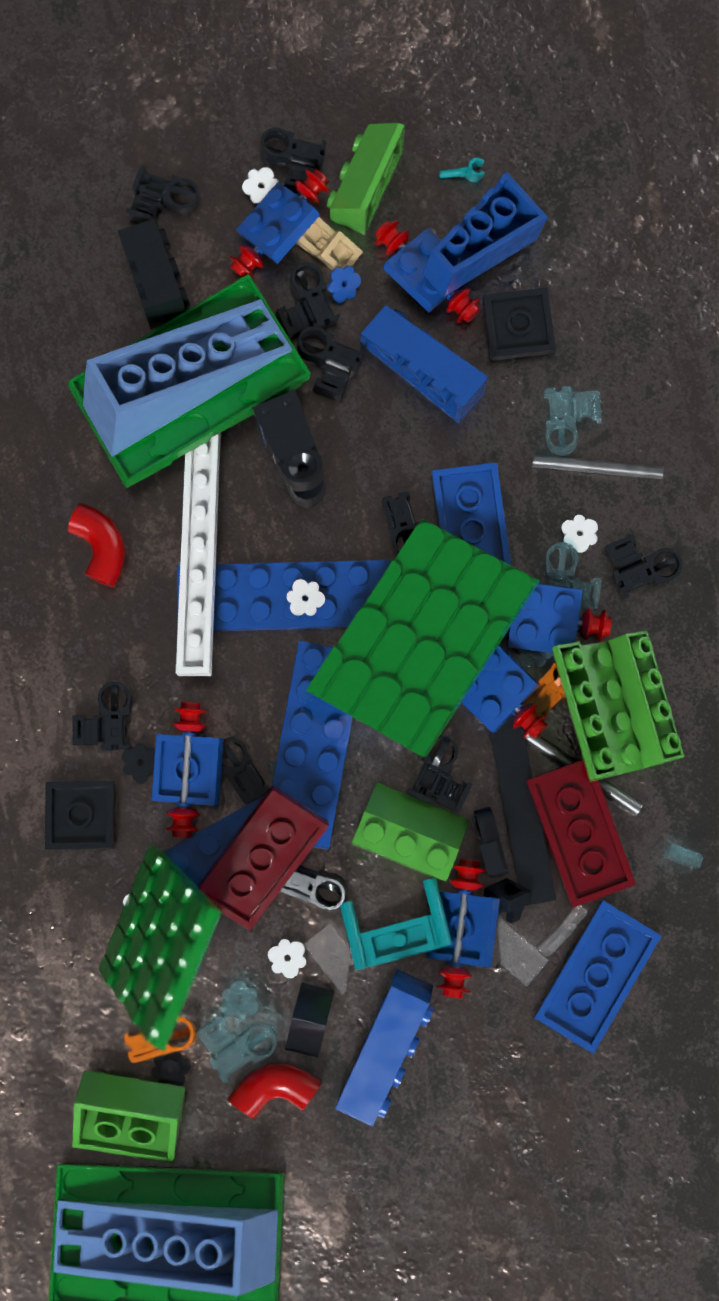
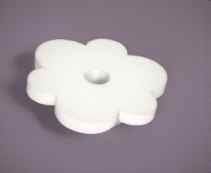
[242,167,279,203]
[561,515,598,553]
[286,579,325,616]
[268,939,306,978]

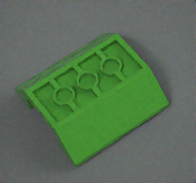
[552,630,685,782]

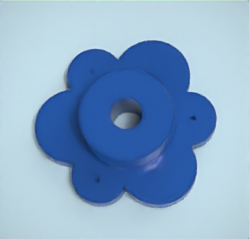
[327,265,361,303]

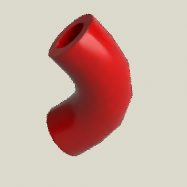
[68,502,126,588]
[227,1063,322,1119]

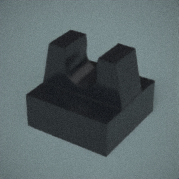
[484,878,532,924]

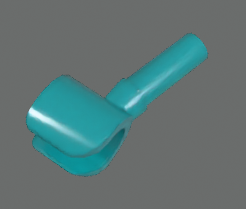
[440,158,485,183]

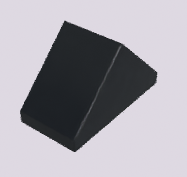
[285,982,334,1058]

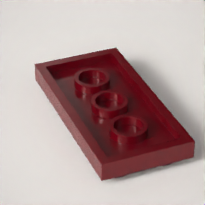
[525,759,636,908]
[197,785,329,930]

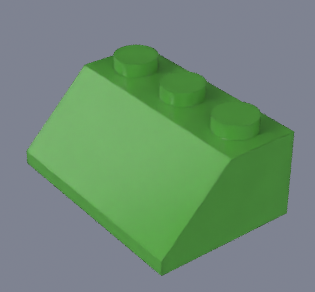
[327,123,405,235]
[352,782,470,882]
[72,1071,185,1164]

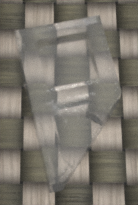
[535,905,587,957]
[497,919,549,987]
[303,924,351,994]

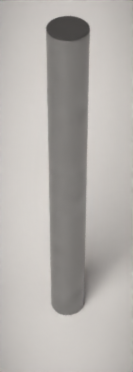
[532,454,664,479]
[525,735,643,816]

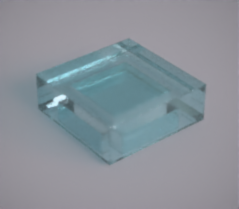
[662,844,704,869]

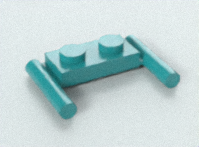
[340,878,453,971]

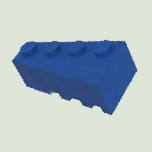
[422,171,548,297]
[360,305,488,424]
[335,969,434,1126]

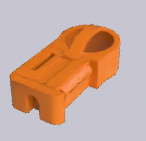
[523,662,565,716]
[124,1016,197,1063]

